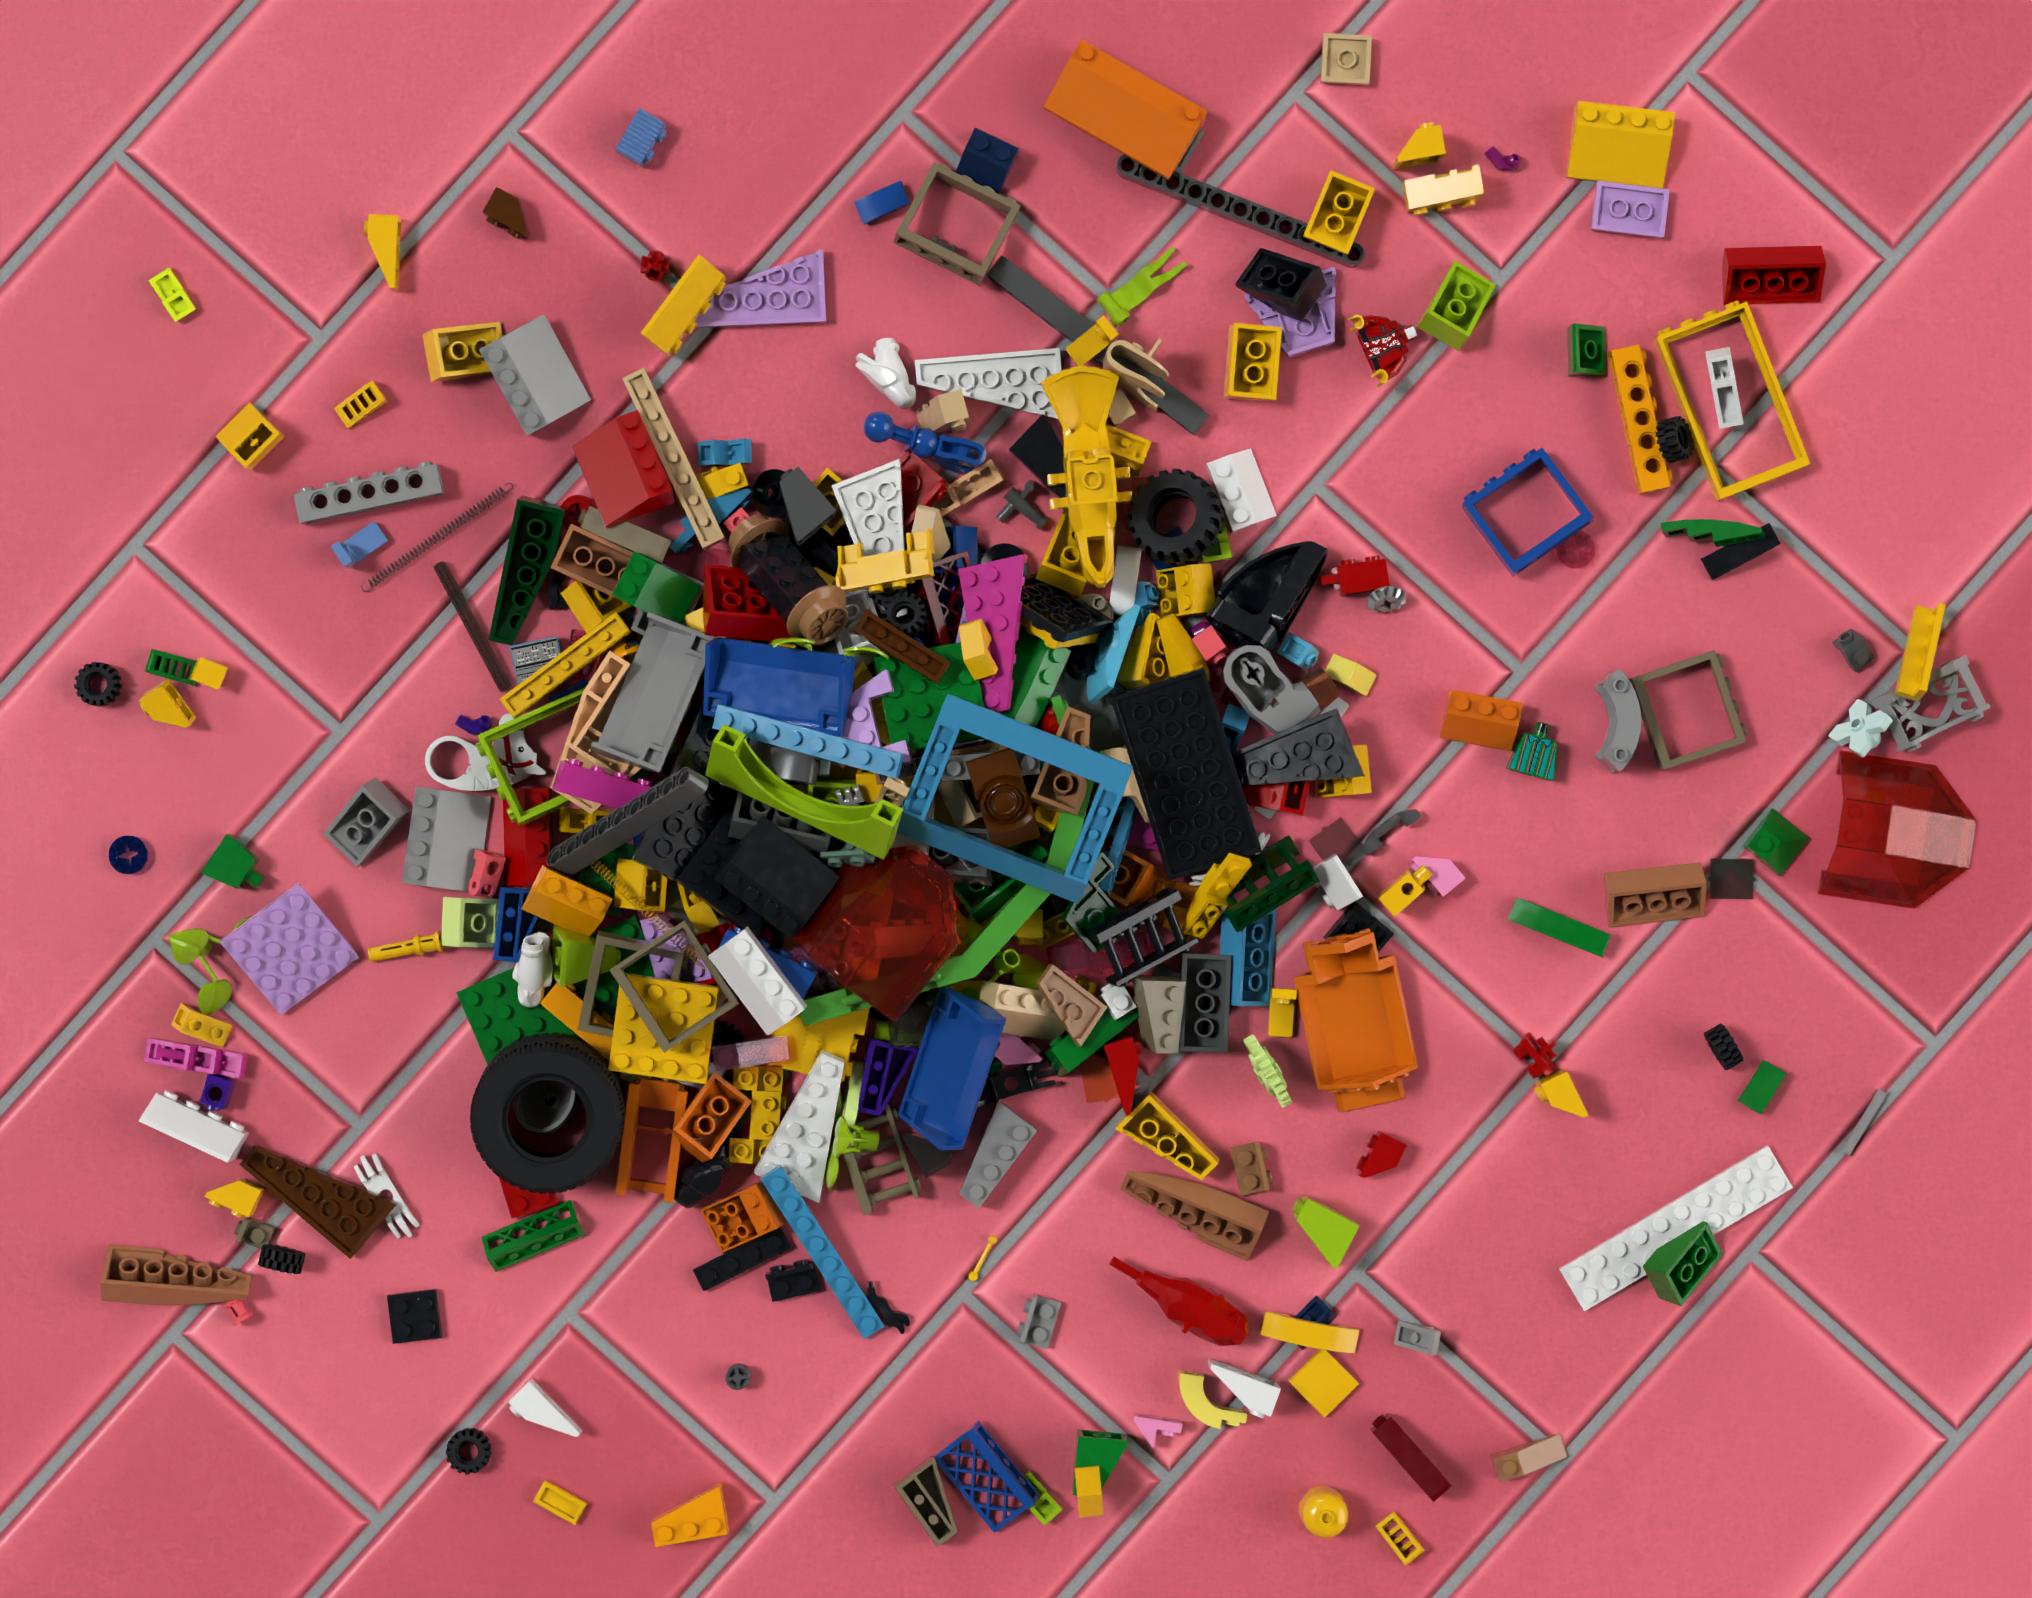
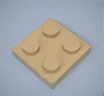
[1320,33,1372,86]

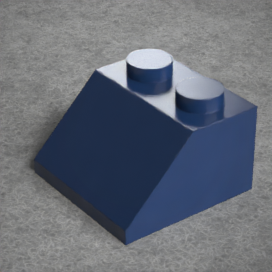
[955,128,1019,194]

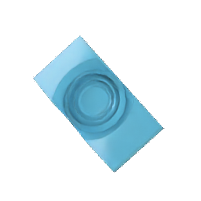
[1087,604,1141,705]

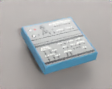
[510,636,568,685]

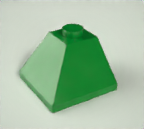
[1742,808,1810,876]

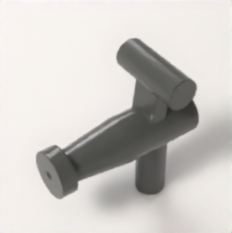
[996,480,1049,530]

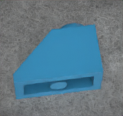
[1221,704,1250,753]

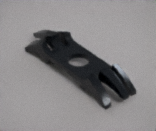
[977,1059,1057,1108]

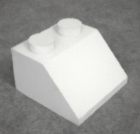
[1312,853,1363,911]

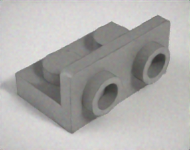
[1016,1293,1061,1349]

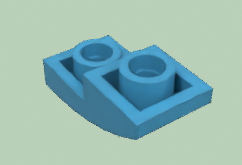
[1135,581,1160,632]

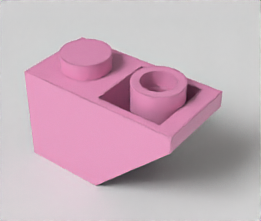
[1410,856,1465,897]
[995,1033,1043,1065]

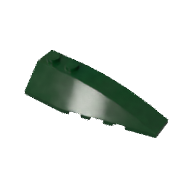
[489,496,565,646]

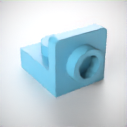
[1277,632,1319,672]

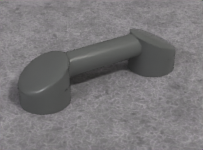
[1363,809,1422,856]

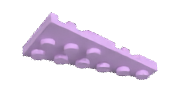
[695,249,826,328]

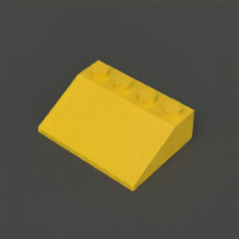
[1566,101,1675,189]

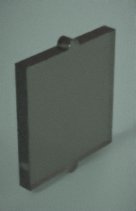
[1309,817,1364,867]
[1708,859,1756,899]

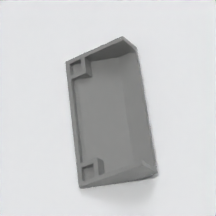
[591,612,715,773]

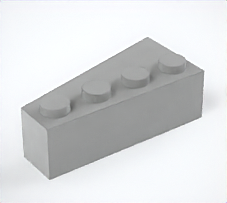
[959,1100,1037,1208]

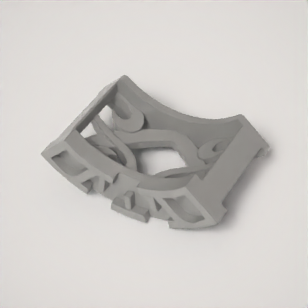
[1871,655,1990,752]
[1594,669,1641,773]

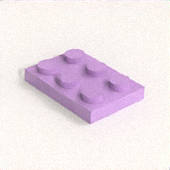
[1591,181,1670,239]

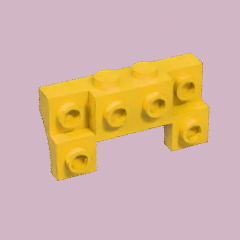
[835,529,935,594]
[729,1065,787,1164]

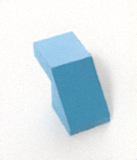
[697,438,752,467]

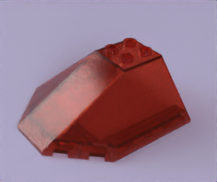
[1818,751,1977,909]
[793,845,958,1023]

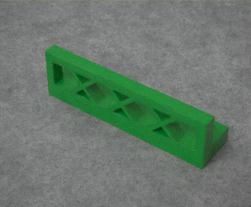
[481,1200,585,1272]

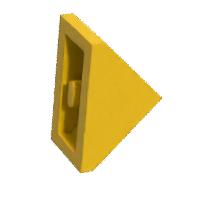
[1075,1466,1104,1517]

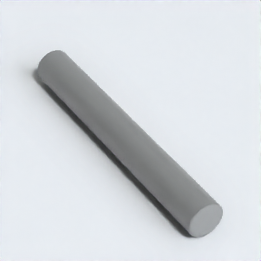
[1841,1089,1887,1156]

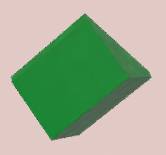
[1567,323,1606,377]

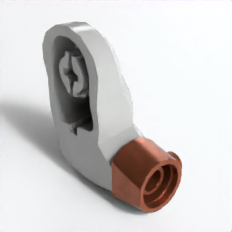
[1223,645,1341,735]

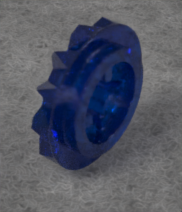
[109,835,148,874]

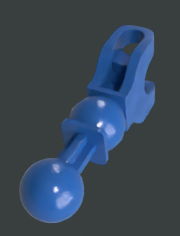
[863,411,986,475]

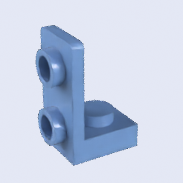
[331,522,388,568]

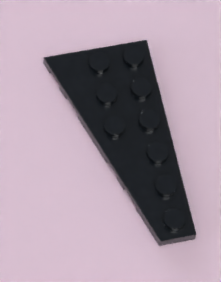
[1231,709,1365,786]

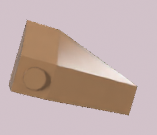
[1030,706,1091,816]

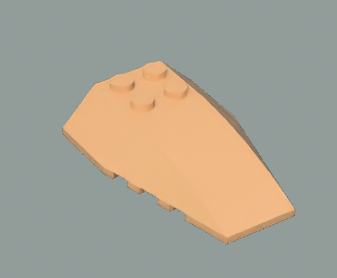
[550,651,692,814]

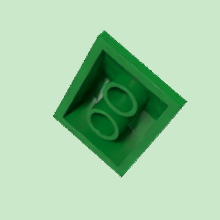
[612,551,700,624]
[1642,1221,1723,1306]

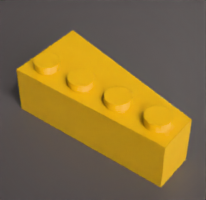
[1115,1091,1220,1180]

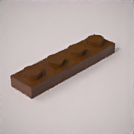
[853,610,950,685]

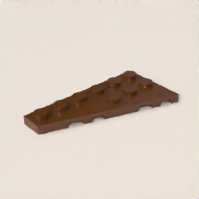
[239,1145,398,1259]

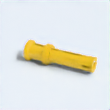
[368,930,444,963]

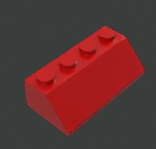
[1722,246,1826,305]
[503,788,554,886]

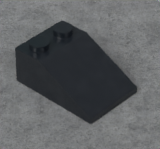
[1235,248,1327,321]

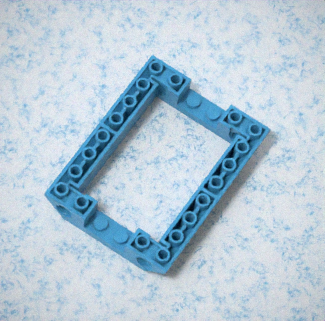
[897,693,1133,904]

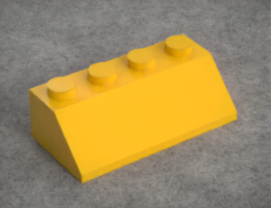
[641,254,726,357]

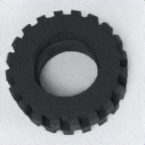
[1127,469,1225,566]

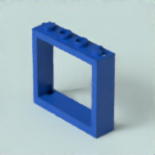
[1462,448,1594,577]

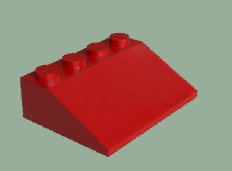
[572,410,674,528]
[703,564,792,641]

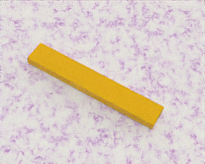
[500,612,632,719]

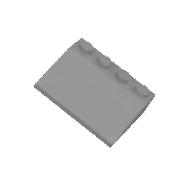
[479,314,591,436]
[402,786,492,892]

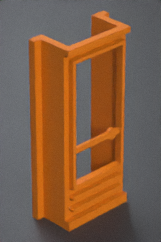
[615,1077,688,1203]

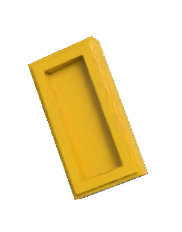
[533,1479,587,1525]

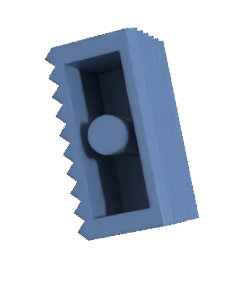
[615,108,667,168]

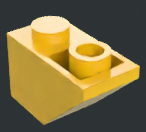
[204,1179,265,1219]

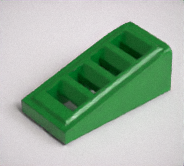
[145,649,197,686]

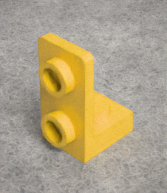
[1066,315,1119,366]
[1268,987,1297,1037]
[171,1003,232,1047]

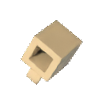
[1107,388,1136,427]

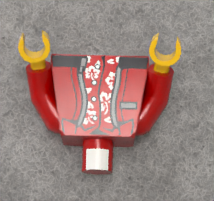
[1347,315,1418,387]

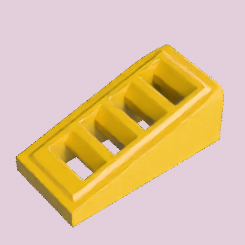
[334,380,388,429]
[1375,1511,1425,1566]

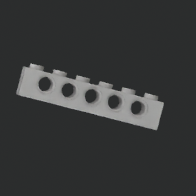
[293,461,446,525]

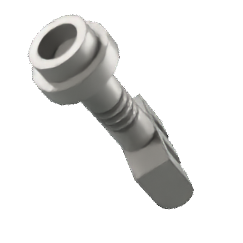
[836,784,866,806]

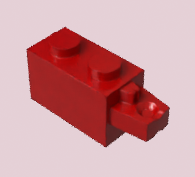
[1319,555,1390,596]

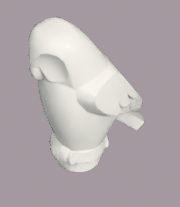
[855,338,916,409]
[512,932,553,1007]

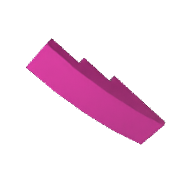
[144,1038,248,1078]

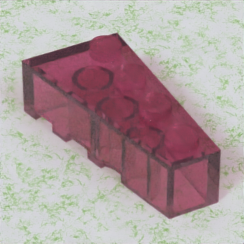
[1047,932,1155,979]

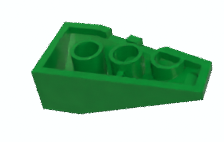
[946,838,1049,925]

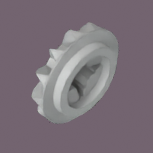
[1367,586,1406,613]

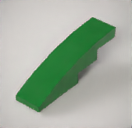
[1661,519,1765,547]
[1508,897,1611,958]

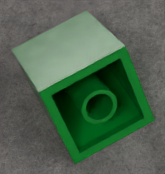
[1072,1429,1127,1495]

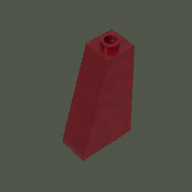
[1370,1413,1451,1502]

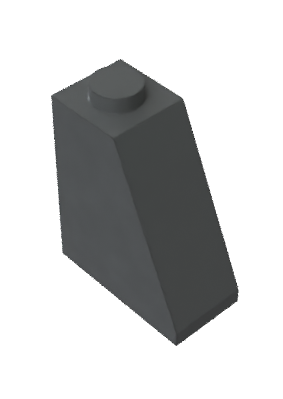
[780,467,836,546]

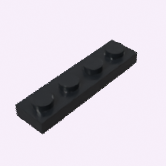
[693,1227,791,1292]

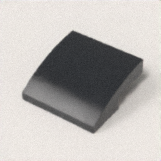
[1323,901,1394,953]

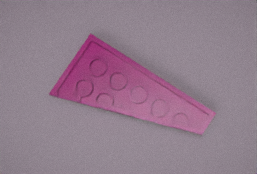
[958,554,1028,712]

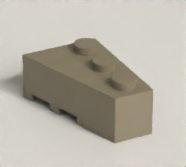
[1131,975,1186,1054]
[892,1456,957,1547]

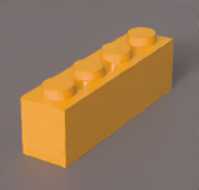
[540,983,615,1061]

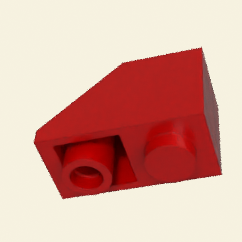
[1356,1131,1407,1178]

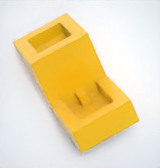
[959,618,998,681]

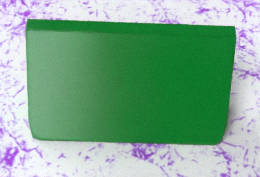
[1737,1060,1786,1114]

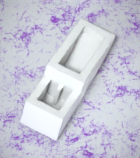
[1705,347,1744,429]

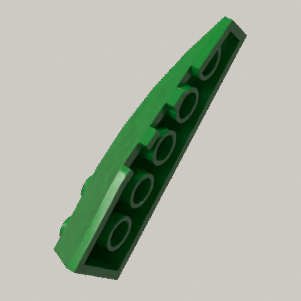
[986,630,1071,750]

